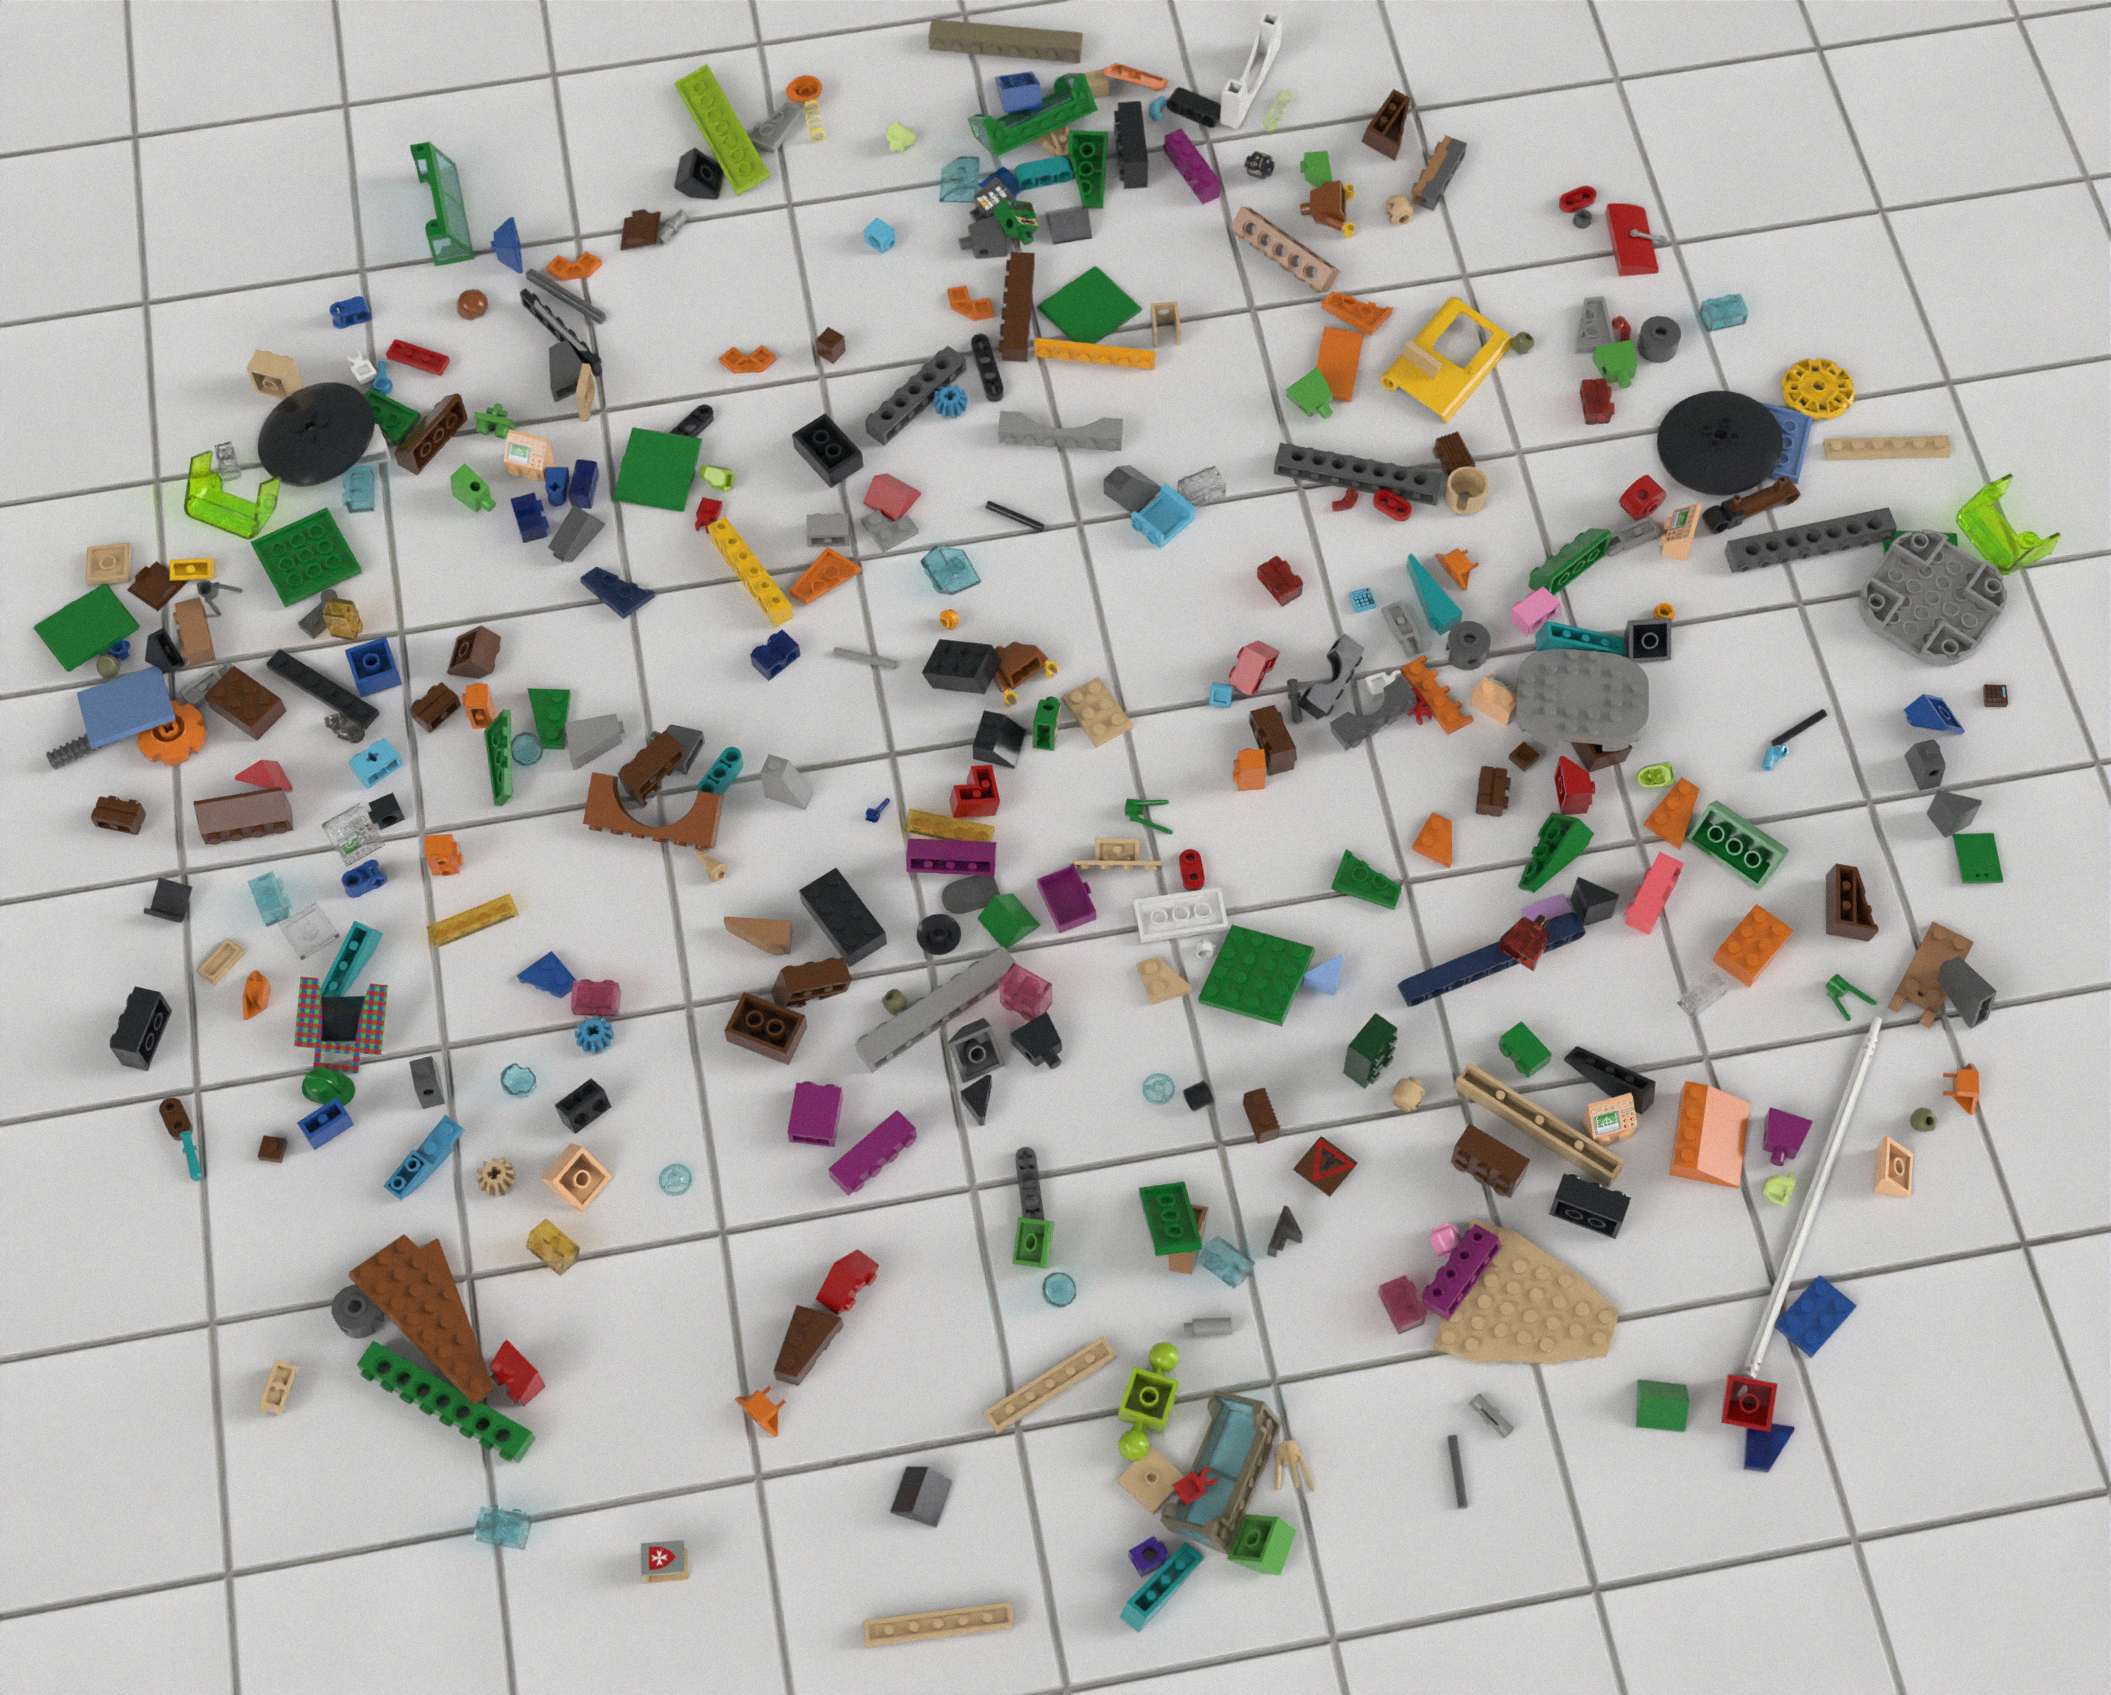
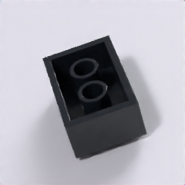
[792,413,864,488]
[922,639,1002,694]
[110,986,172,1071]
[1549,1173,1631,1239]

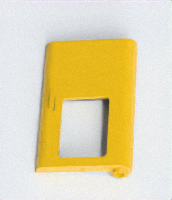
[1380,297,1512,424]

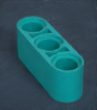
[1014,156,1074,190]
[697,747,743,795]

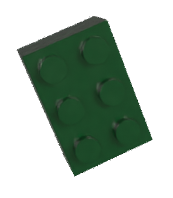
[1343,1012,1398,1088]

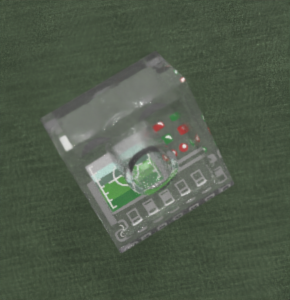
[321,803,385,867]

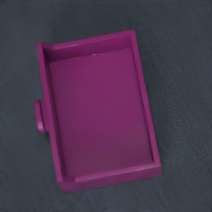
[1037,863,1096,934]

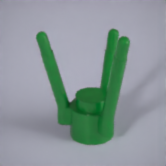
[1125,798,1173,834]
[1826,974,1877,1021]

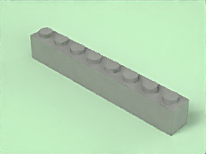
[855,946,1019,1073]

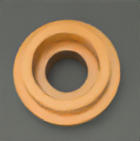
[1653,603,1675,621]
[940,609,959,630]

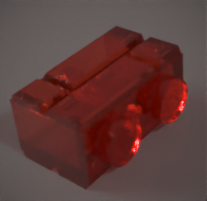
[1580,378,1615,425]
[1257,556,1303,607]

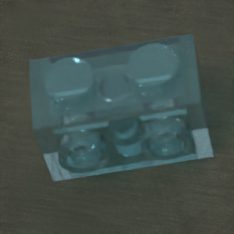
[1699,293,1749,333]
[342,465,375,513]
[248,871,293,927]
[1196,1235,1255,1289]
[473,1505,532,1550]

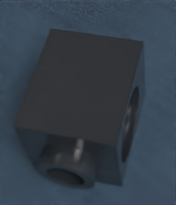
[368,792,405,830]

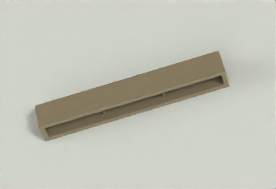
[928,19,1083,63]

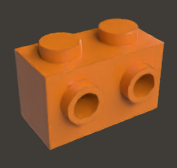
[462,683,495,729]
[1233,748,1266,791]
[425,834,463,876]

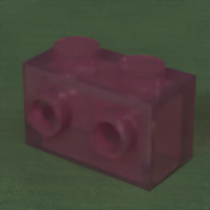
[570,979,621,1016]
[1378,1275,1427,1335]

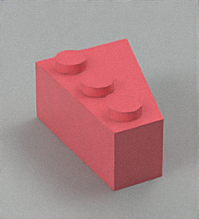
[1624,852,1684,935]

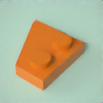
[1412,812,1452,868]

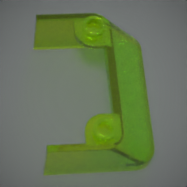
[184,450,281,539]
[1955,473,2061,575]

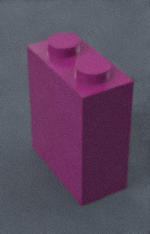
[787,1081,843,1147]

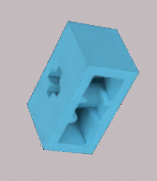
[348,738,403,790]

